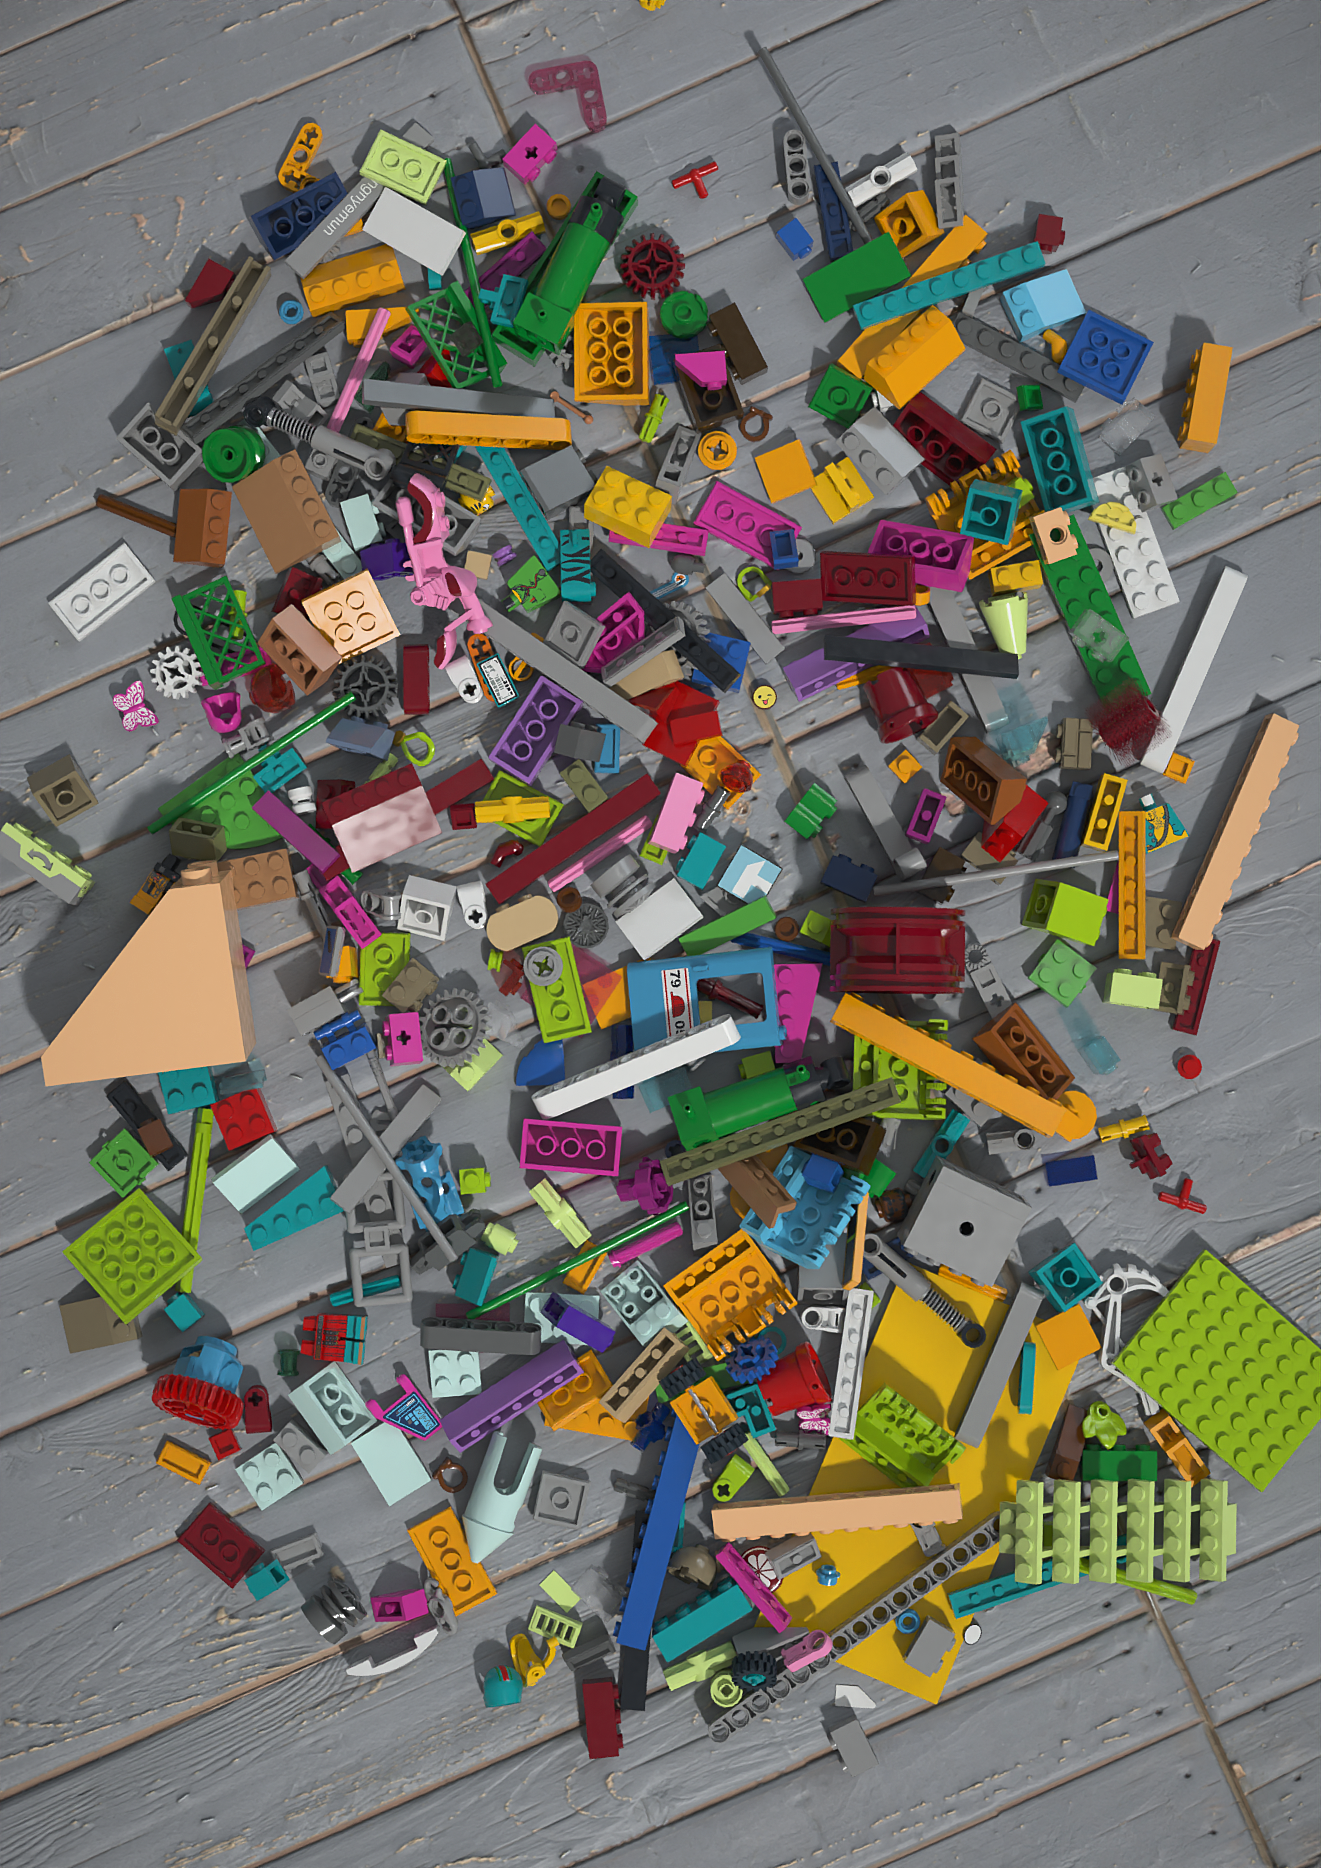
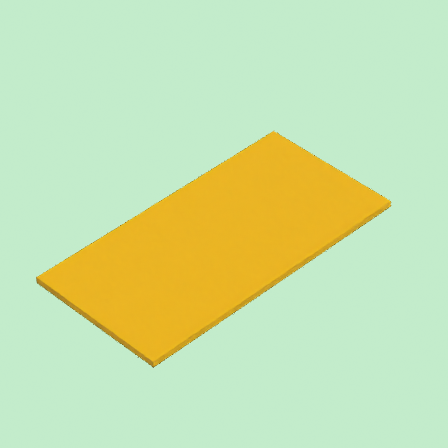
[754,1263,1079,1705]

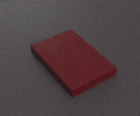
[177,1502,266,1589]

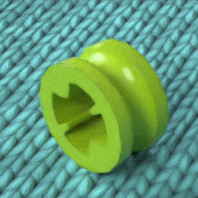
[487,949,504,972]

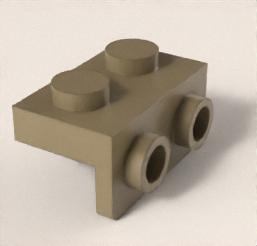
[382,958,439,1013]
[1153,962,1195,1015]

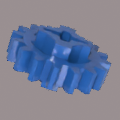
[725,1335,779,1384]

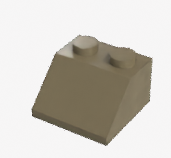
[27,754,99,827]

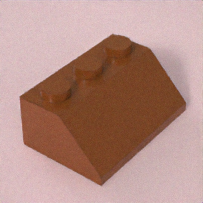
[173,489,232,568]

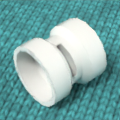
[287,786,316,815]

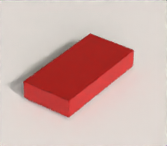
[669,710,723,746]

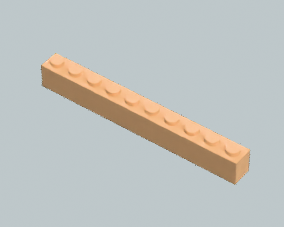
[1171,713,1299,950]
[711,1483,963,1542]

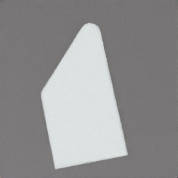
[835,1685,876,1709]

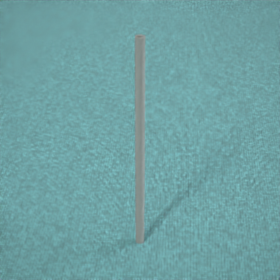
[873,850,1119,897]
[315,1055,459,1263]

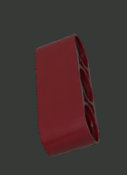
[403,644,430,715]

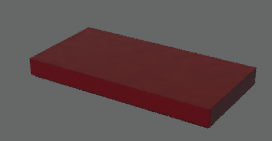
[820,551,916,606]

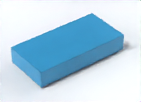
[595,724,620,774]

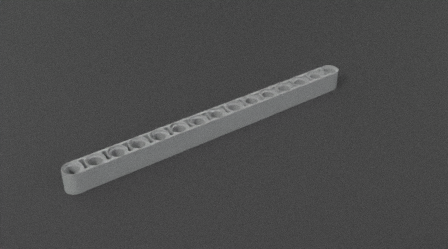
[708,1511,1000,1744]

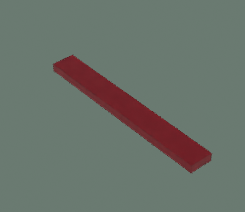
[321,758,494,882]

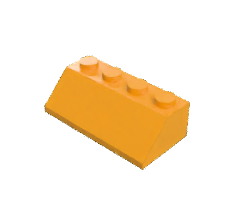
[300,244,406,318]
[864,305,965,410]

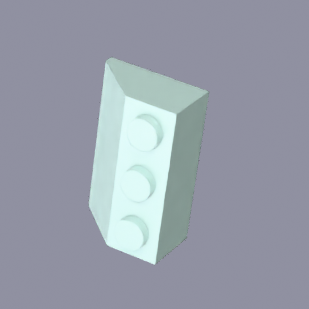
[288,1361,377,1455]

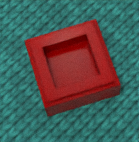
[208,1428,242,1460]

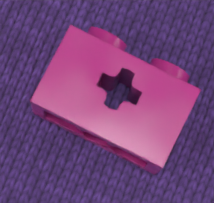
[502,124,558,185]
[382,1012,423,1066]

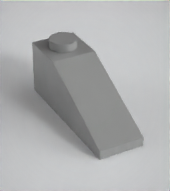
[655,426,702,505]
[732,1627,815,1661]

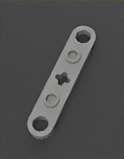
[965,943,1012,1019]

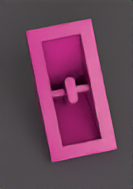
[389,325,432,369]

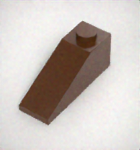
[1045,1404,1088,1481]

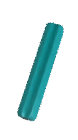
[330,1275,402,1307]

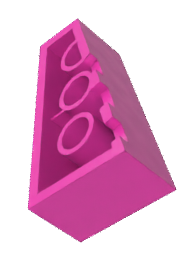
[774,963,823,1063]

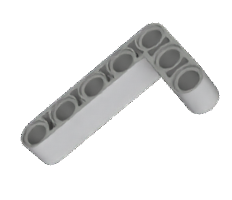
[844,765,927,881]

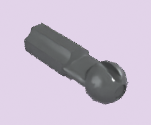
[1016,791,1067,862]

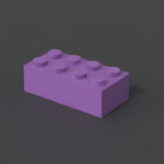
[488,675,583,787]

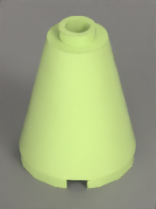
[979,591,1028,659]

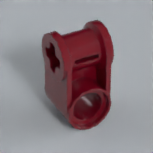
[244,1385,272,1434]

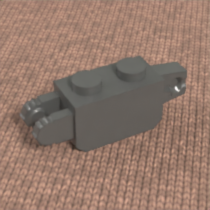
[410,1209,486,1275]

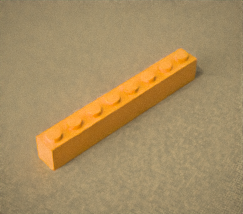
[837,215,988,381]

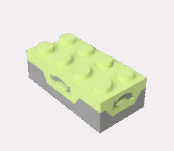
[0,822,96,906]

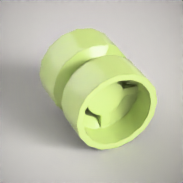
[710,1668,743,1707]

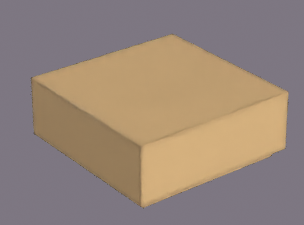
[464,550,492,580]

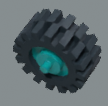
[732,1651,777,1692]

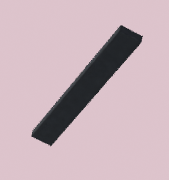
[590,549,741,693]
[823,635,1019,679]
[620,1510,651,1711]

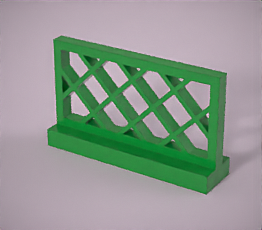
[405,281,508,389]
[171,576,266,690]

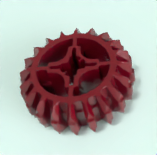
[620,233,685,300]

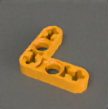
[278,123,344,199]

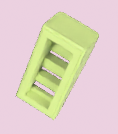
[674,1314,713,1365]
[528,1605,583,1649]

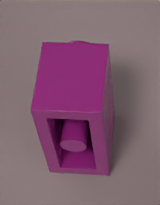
[905,788,947,844]

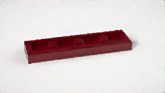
[1172,939,1221,1036]

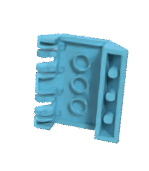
[739,1146,871,1269]

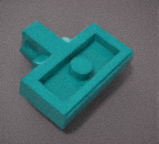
[478,274,529,328]
[253,744,307,793]

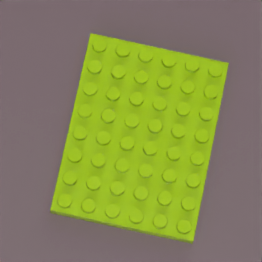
[1111,1249,1321,1492]

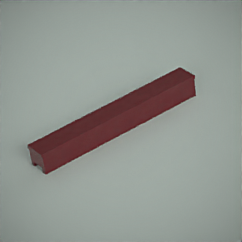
[485,773,661,905]

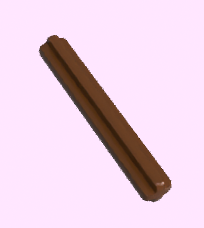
[96,494,176,538]

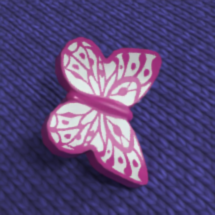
[113,681,159,732]
[796,1403,831,1435]

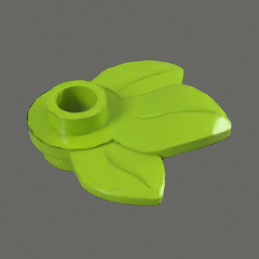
[1082,1401,1127,1449]

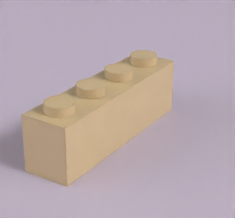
[599,1327,690,1423]

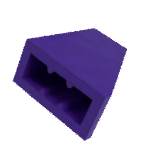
[540,1292,616,1353]

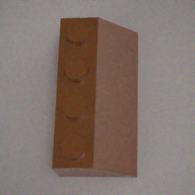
[940,737,1027,825]
[972,1002,1075,1100]

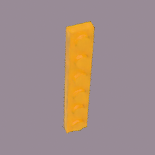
[1119,811,1145,959]

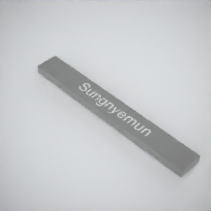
[285,122,434,279]

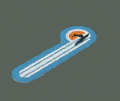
[650,572,689,599]

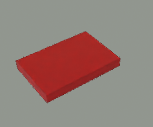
[642,681,720,767]

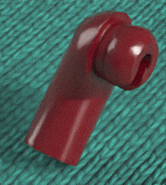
[489,839,524,868]

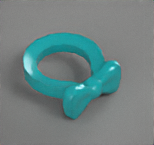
[757,1326,787,1355]

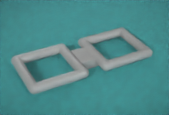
[342,1170,413,1307]

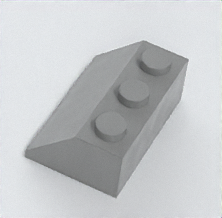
[836,406,925,495]

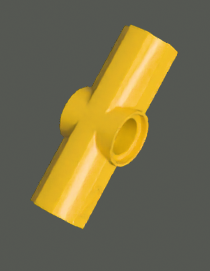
[470,211,546,256]
[475,796,550,823]

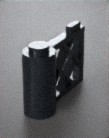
[390,441,460,493]

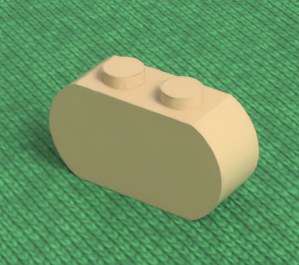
[487,894,559,952]

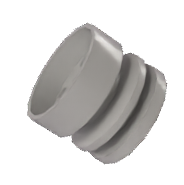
[590,854,656,918]

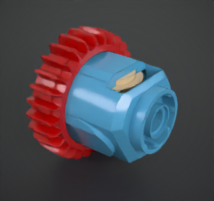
[151,1336,244,1430]

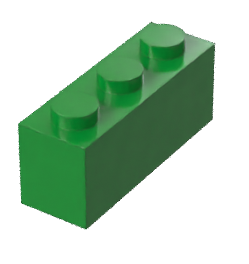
[1080,1443,1157,1481]

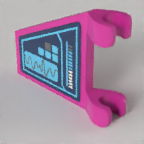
[365,1374,442,1441]

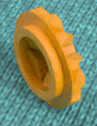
[698,431,737,470]

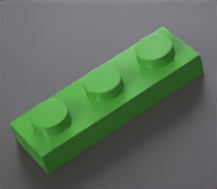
[1161,472,1238,530]

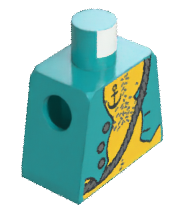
[1138,794,1189,854]

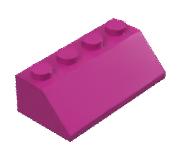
[868,520,974,592]

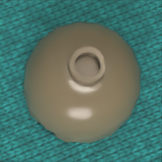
[667,1544,717,1590]

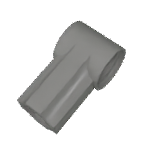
[986,1127,1036,1155]

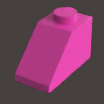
[675,351,727,390]
[370,1589,429,1622]

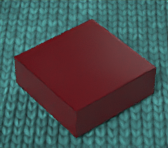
[450,803,477,830]

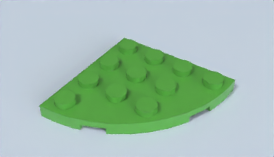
[158,753,283,850]

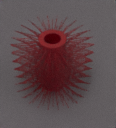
[1085,678,1172,768]

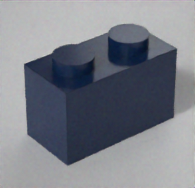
[820,853,878,903]

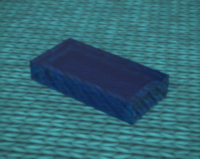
[1045,1155,1098,1187]

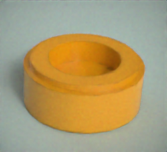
[547,194,571,220]

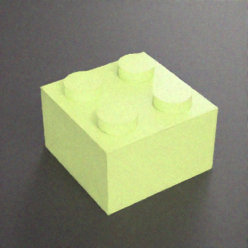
[1103,968,1163,1010]

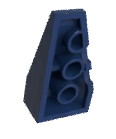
[248,172,348,261]

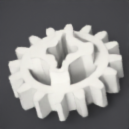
[150,646,205,700]

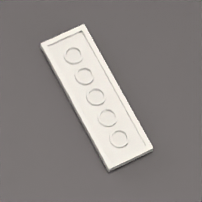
[1091,466,1180,619]

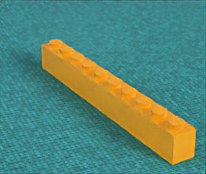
[830,992,1066,1138]

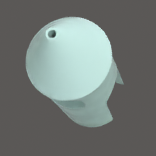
[462,1431,543,1564]

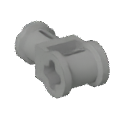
[221,717,274,759]

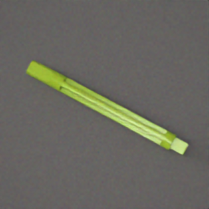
[175,1108,214,1293]

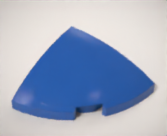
[516,1039,565,1086]

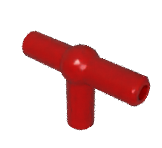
[671,161,719,199]
[1158,1178,1207,1214]

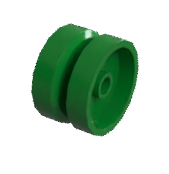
[202,425,266,483]

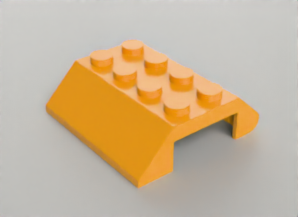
[925,450,1044,580]
[663,1229,798,1361]

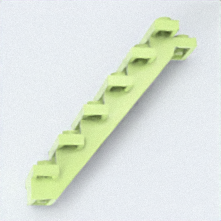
[999,1478,1237,1585]

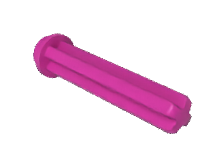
[608,1222,683,1268]

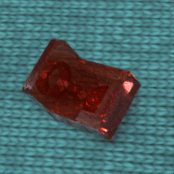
[498,958,525,997]

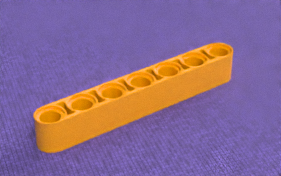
[405,411,572,450]

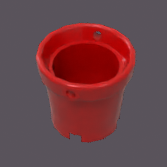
[756,1341,833,1416]

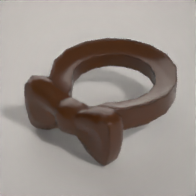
[740,406,773,442]
[432,1457,468,1493]

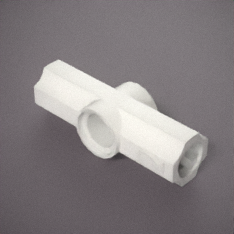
[845,152,917,208]

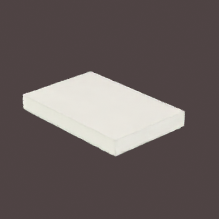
[615,878,704,961]

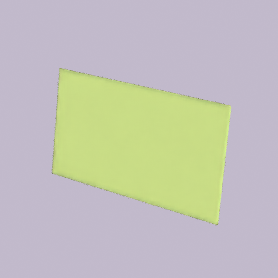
[540,1571,581,1613]

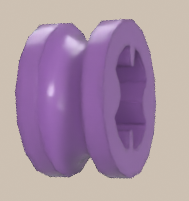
[492,545,517,567]

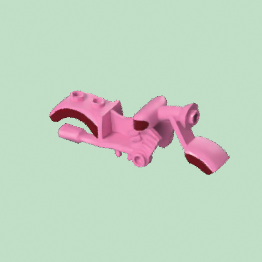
[396,473,493,670]

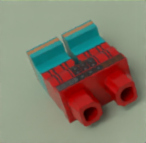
[301,1313,368,1365]

